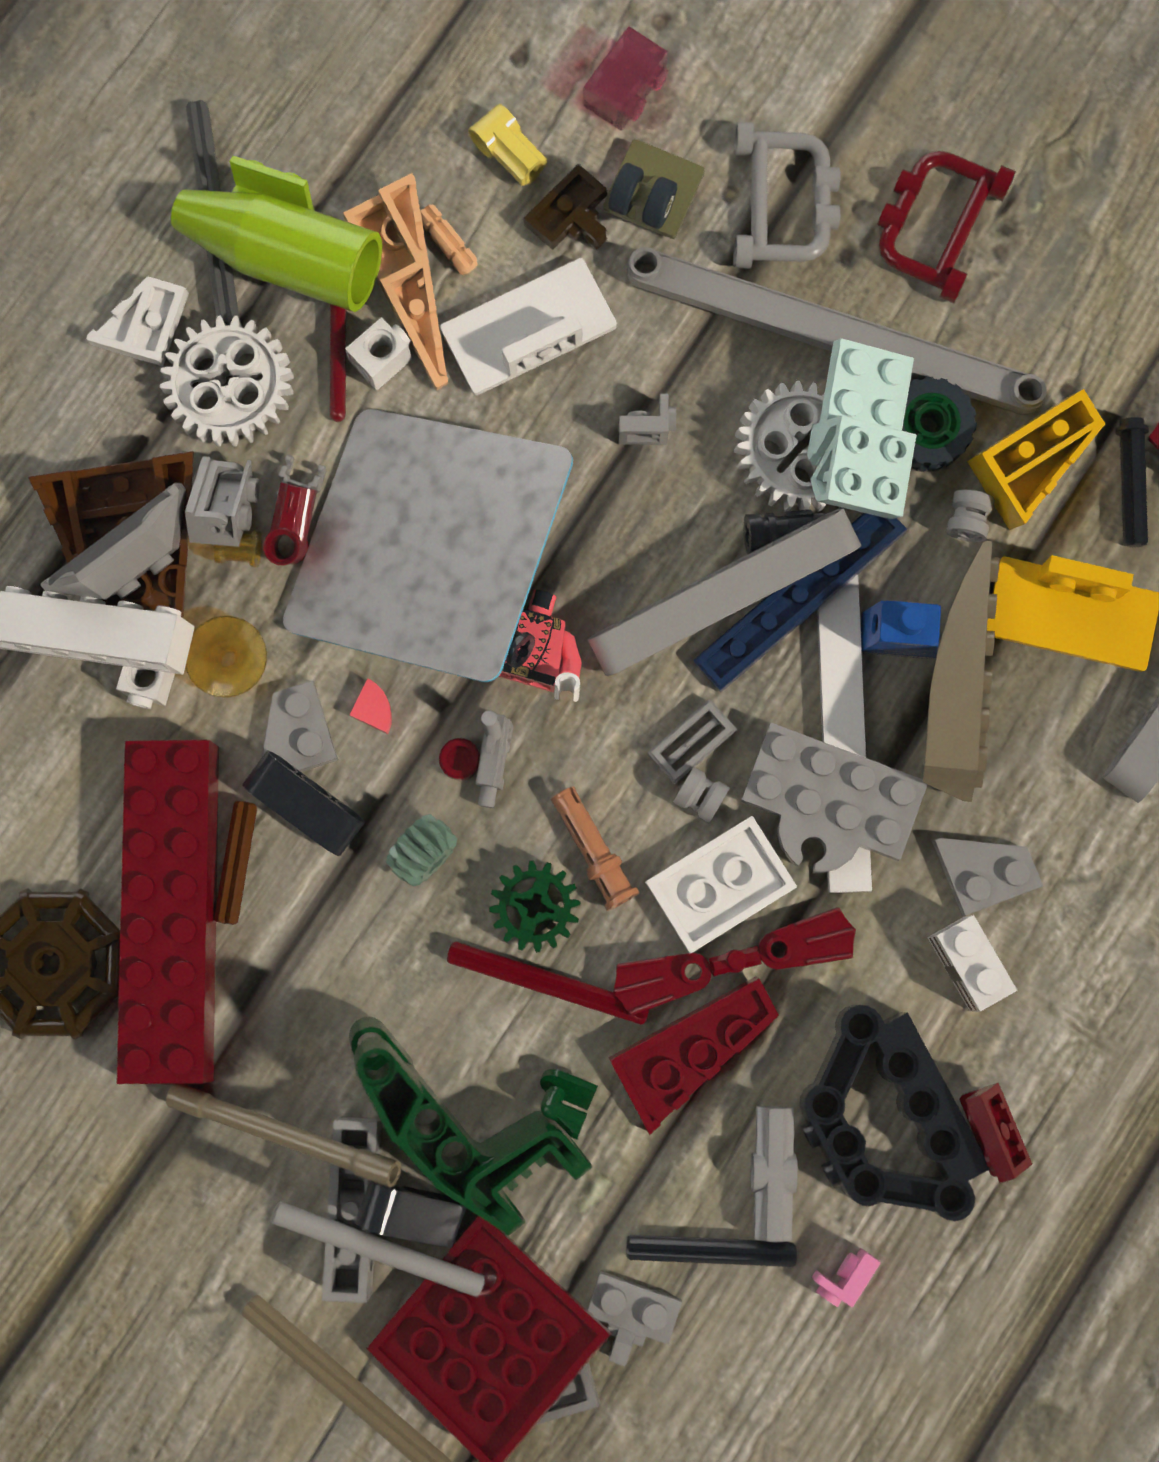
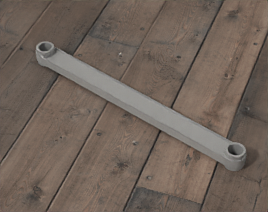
[627,247,1047,415]

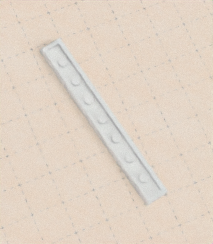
[817,575,872,893]

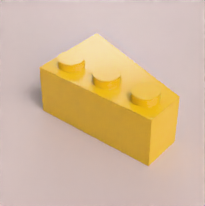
[967,389,1105,530]

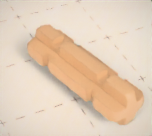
[420,204,478,275]

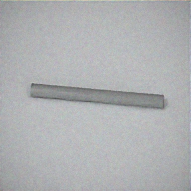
[271,1201,485,1297]

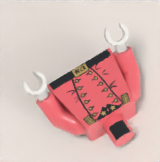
[498,590,582,702]

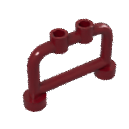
[877,151,1016,304]

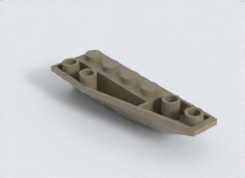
[923,541,999,802]

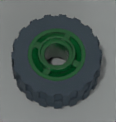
[902,377,977,472]

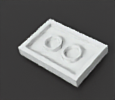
[645,816,797,954]

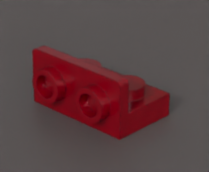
[960,1082,1032,1183]

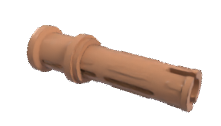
[551,786,640,911]

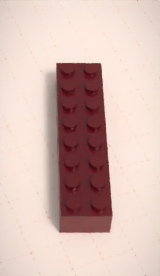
[117,740,219,1084]

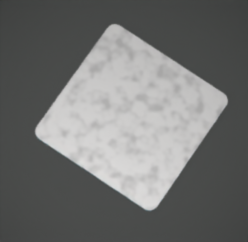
[283,409,573,682]

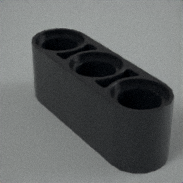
[242,750,365,856]
[354,1180,466,1248]

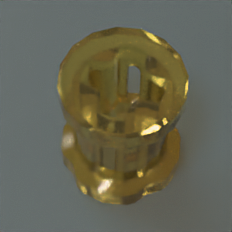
[214,530,263,567]

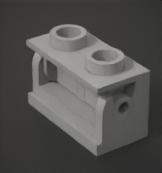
[185,456,260,547]

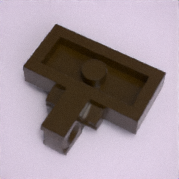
[523,164,608,250]

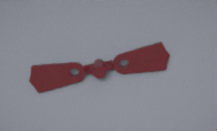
[613,907,856,1016]

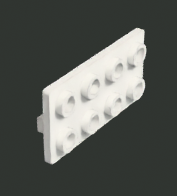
[440,258,617,395]

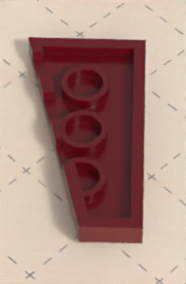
[608,976,779,1135]

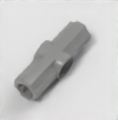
[751,1106,797,1242]

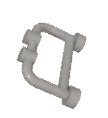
[733,122,840,268]

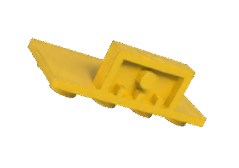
[987,555,1159,672]

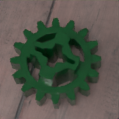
[489,860,581,953]

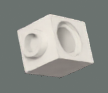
[345,317,412,391]
[116,666,175,709]

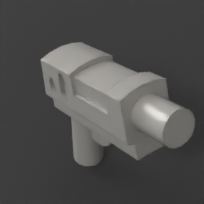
[476,711,514,808]

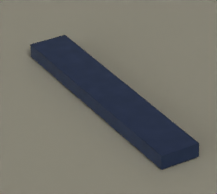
[693,513,907,693]

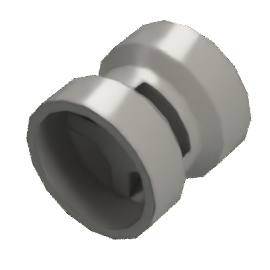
[946,490,995,542]
[673,767,730,823]

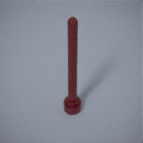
[330,304,346,422]

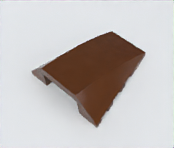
[28,451,194,618]

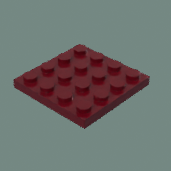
[366,1216,612,1462]

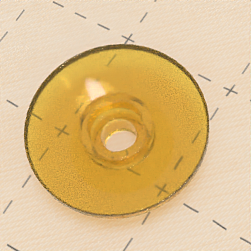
[185,616,267,698]

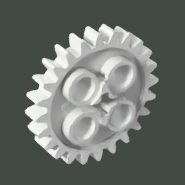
[160,316,294,447]
[734,381,826,512]

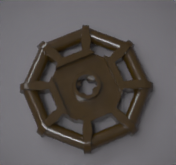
[0,888,120,1040]

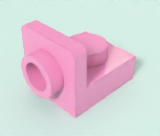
[812,1248,881,1308]

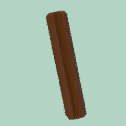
[214,801,257,925]

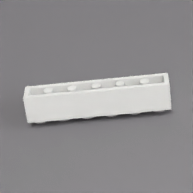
[0,586,195,675]

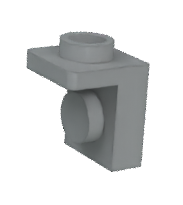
[619,393,676,445]

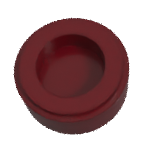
[439,738,480,781]

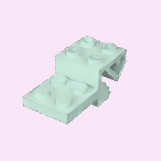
[807,338,916,519]

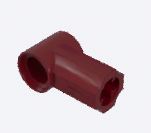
[263,482,317,566]

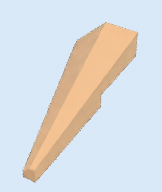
[343,173,448,391]

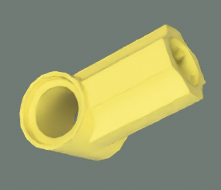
[468,104,547,186]

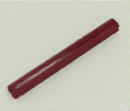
[447,942,649,1025]

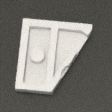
[86,276,189,367]

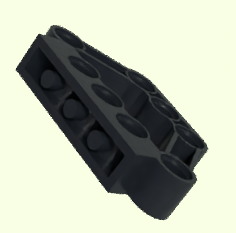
[799,1005,990,1221]

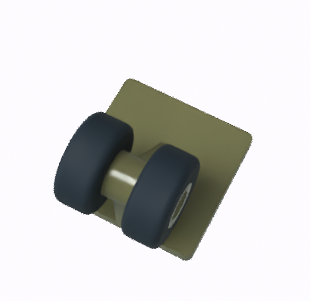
[603,139,705,239]

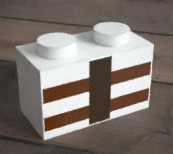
[927,915,1018,1012]

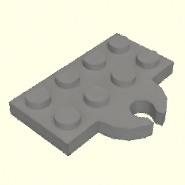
[741,722,928,873]

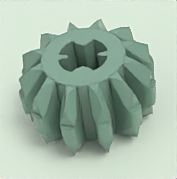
[386,814,457,887]

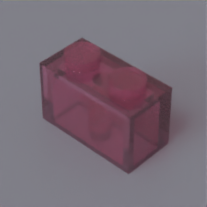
[583,26,669,131]

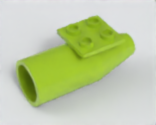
[171,155,382,312]

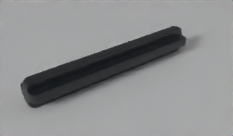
[626,1235,797,1267]

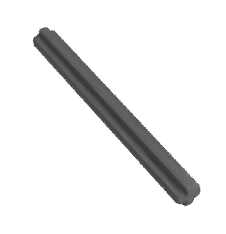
[186,100,240,326]

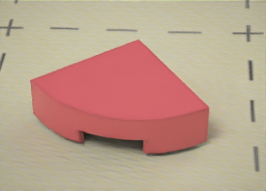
[350,678,392,734]

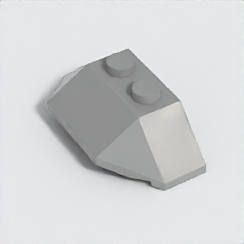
[40,483,186,600]

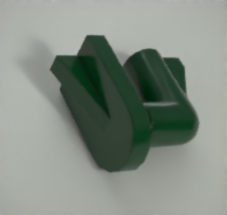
[540,1069,598,1140]

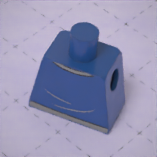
[861,600,941,659]

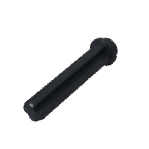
[1115,417,1149,548]

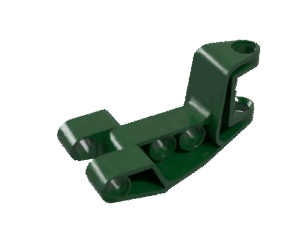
[349,1017,593,1236]

